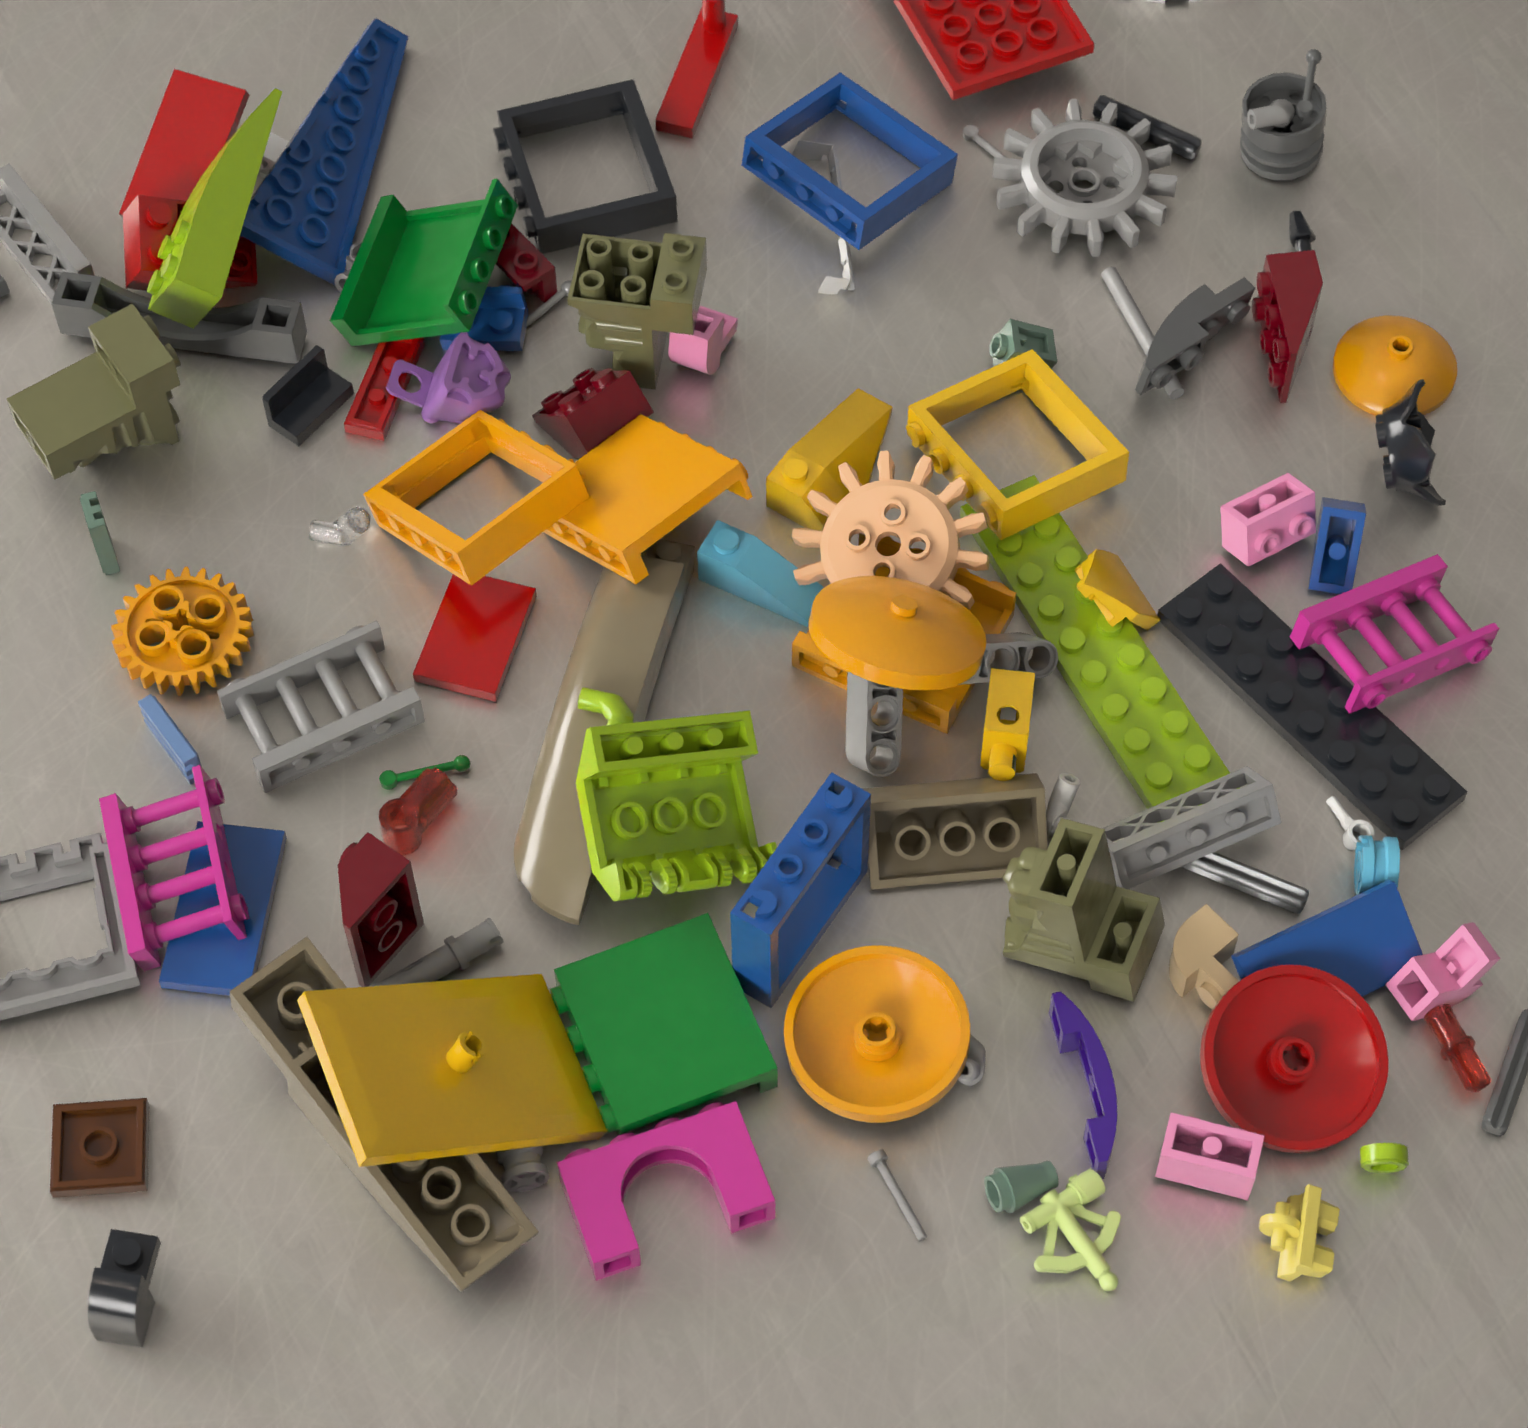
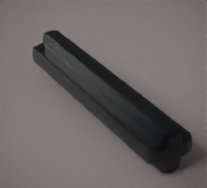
[1092,95,1202,160]

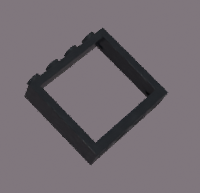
[493,79,678,254]

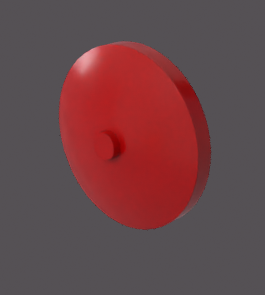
[1200,965,1389,1153]

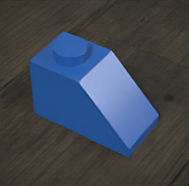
[1308,497,1366,594]

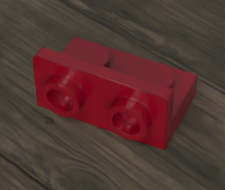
[496,223,558,303]

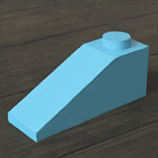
[697,520,825,628]

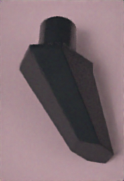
[1289,211,1316,252]

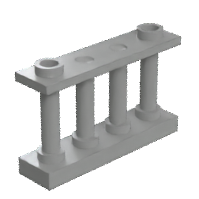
[217,621,425,793]

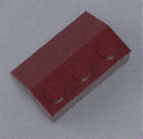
[338,832,424,987]

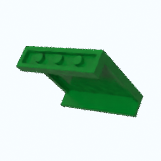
[330,178,518,346]
[550,913,778,1136]

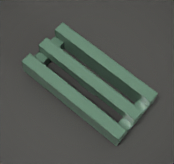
[80,491,120,575]

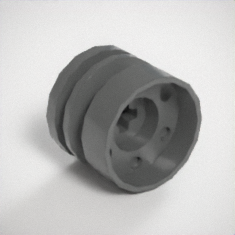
[1240,73,1327,181]

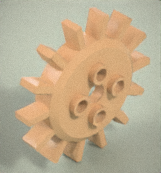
[791,451,990,609]

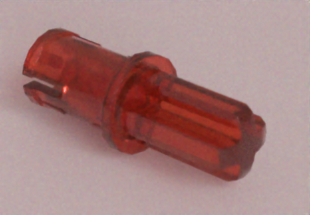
[1424,1004,1491,1093]

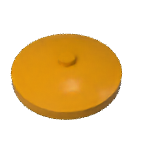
[808,576,987,690]
[784,945,970,1123]

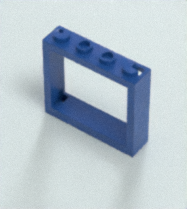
[741,72,958,250]
[730,772,871,1008]

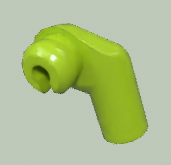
[578,687,634,725]

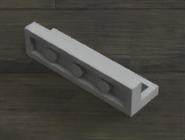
[0,164,95,304]
[1102,766,1282,889]

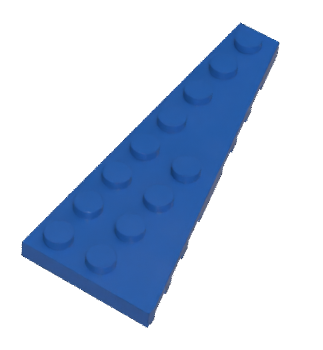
[240,18,409,286]

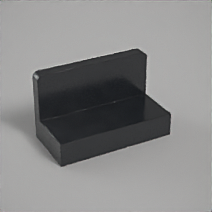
[262,345,354,446]

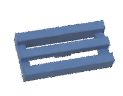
[138,694,202,785]

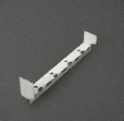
[792,140,855,295]

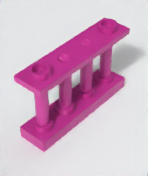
[1290,554,1500,714]
[99,765,249,972]

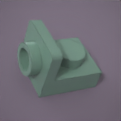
[989,319,1058,369]

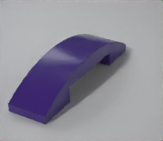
[1049,991,1117,1179]

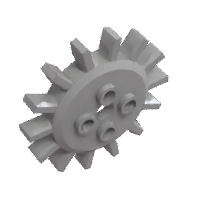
[992,99,1177,257]

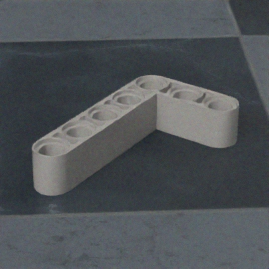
[845,632,1058,777]

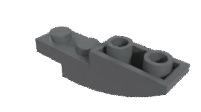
[1135,277,1255,396]

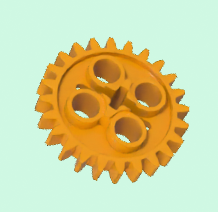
[111,566,254,696]

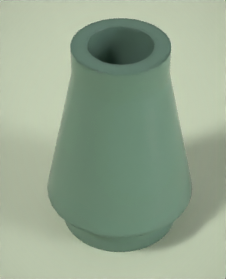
[984,1161,1059,1213]

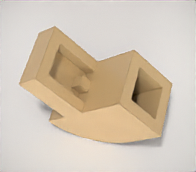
[1169,904,1239,1009]

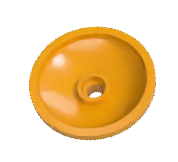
[1333,315,1457,416]

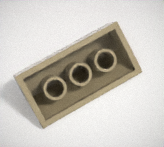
[863,773,1048,890]

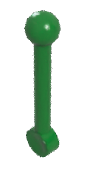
[379,755,471,790]

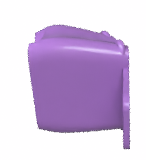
[386,332,511,424]

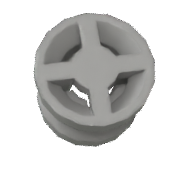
[495,1146,549,1192]

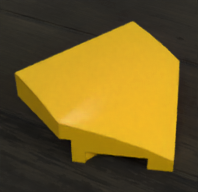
[1075,549,1161,631]

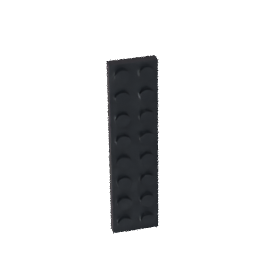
[1157,563,1468,850]

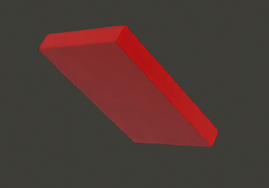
[413,574,537,702]

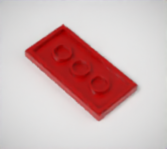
[119,69,250,218]

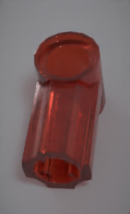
[379,767,457,856]

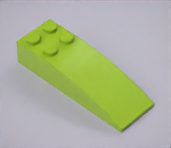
[147,88,282,329]

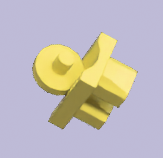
[1259,1184,1340,1282]

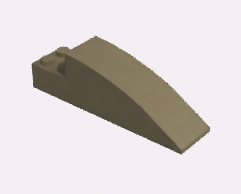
[229,937,539,1293]

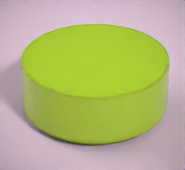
[1360,1143,1409,1173]

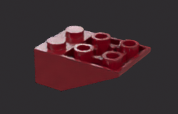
[1252,250,1323,403]

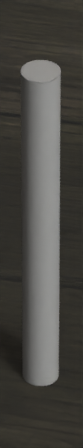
[1101,267,1185,399]

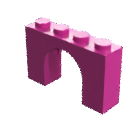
[557,1101,775,1281]

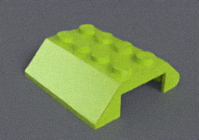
[575,710,777,901]

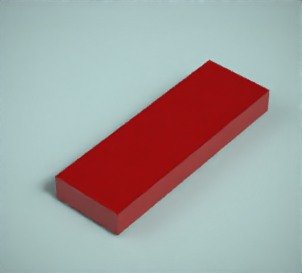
[344,337,425,441]

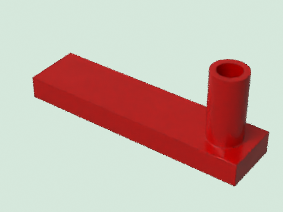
[655,0,738,139]

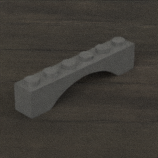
[51,272,307,364]

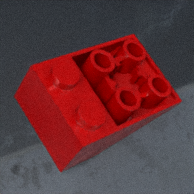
[123,195,258,291]

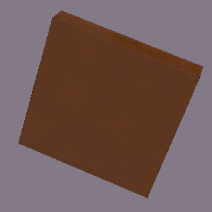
[50,1098,149,1198]

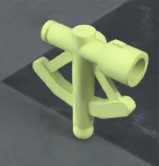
[1020,1169,1121,1291]

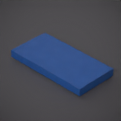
[159,821,287,996]
[1231,880,1423,996]

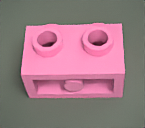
[1220,473,1316,567]
[1155,1112,1264,1200]

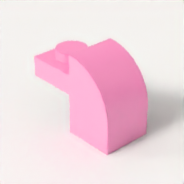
[668,306,738,375]
[1385,922,1501,1021]

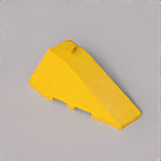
[766,388,893,531]

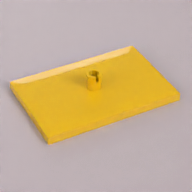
[297,974,607,1167]

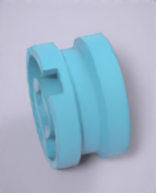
[1354,835,1400,896]

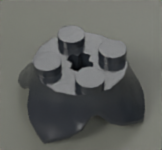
[1375,379,1446,506]

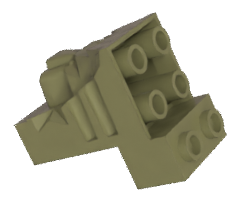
[567,233,707,390]
[6,304,181,480]
[1003,818,1165,1002]

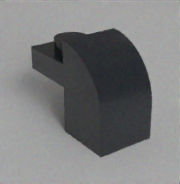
[88,1229,161,1347]

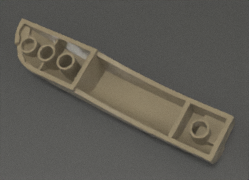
[514,539,695,925]

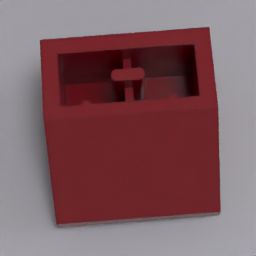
[532,368,654,458]

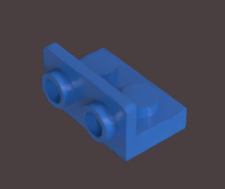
[440,285,529,351]

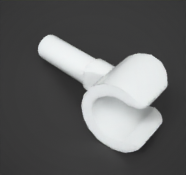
[1326,796,1374,850]

